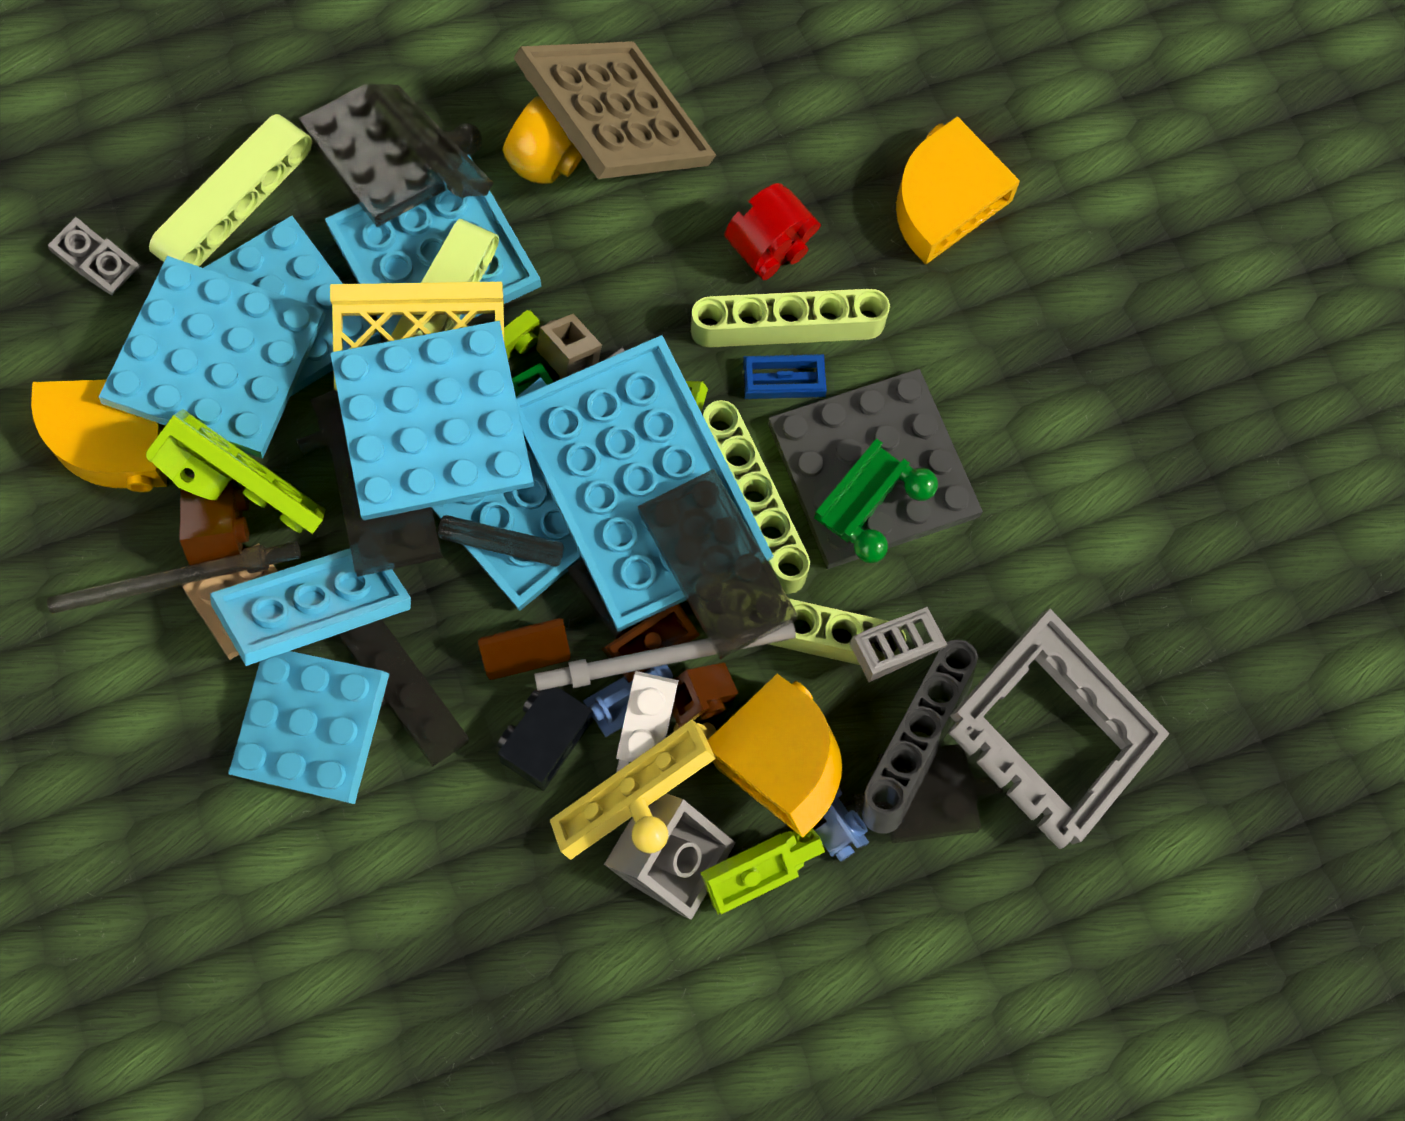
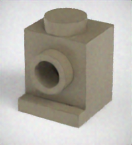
[536,314,602,380]

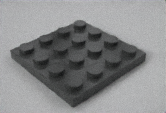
[768,369,983,569]

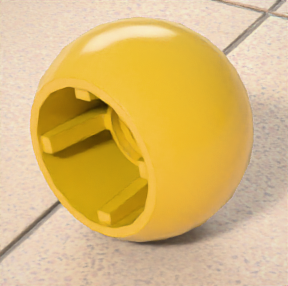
[503,96,582,184]

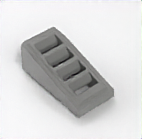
[849,607,947,682]

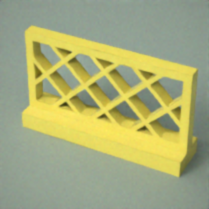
[330,282,505,391]

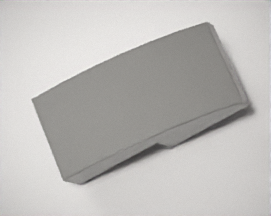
[48,217,139,295]

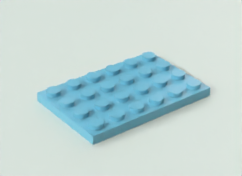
[516,335,774,632]

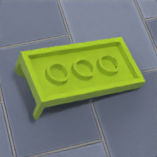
[146,409,326,534]

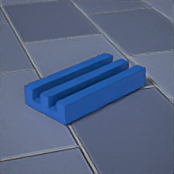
[743,354,827,399]

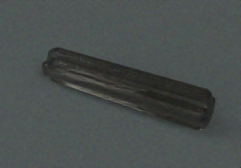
[438,515,564,567]

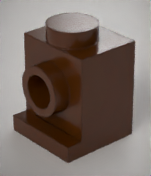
[672,662,738,728]

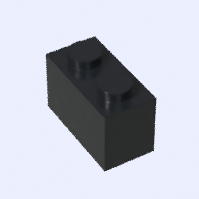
[497,687,593,791]

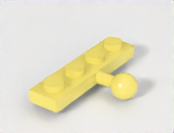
[550,719,716,860]

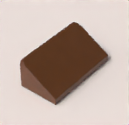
[602,604,699,683]
[478,618,571,680]

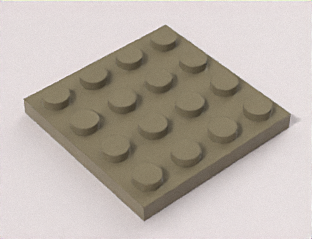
[513,41,716,179]

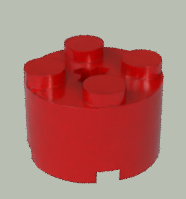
[725,183,821,280]

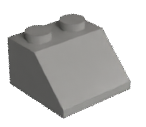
[604,793,736,920]

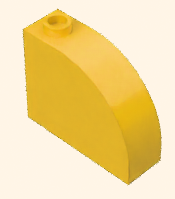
[896,116,1020,265]
[31,380,167,492]
[707,674,842,838]

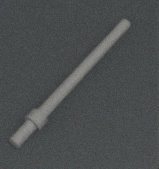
[534,621,796,691]

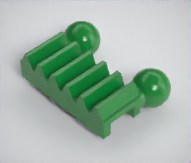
[814,438,938,563]

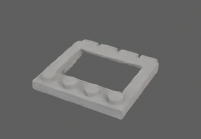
[948,609,1170,849]

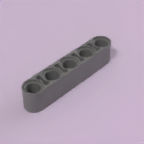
[862,640,978,834]

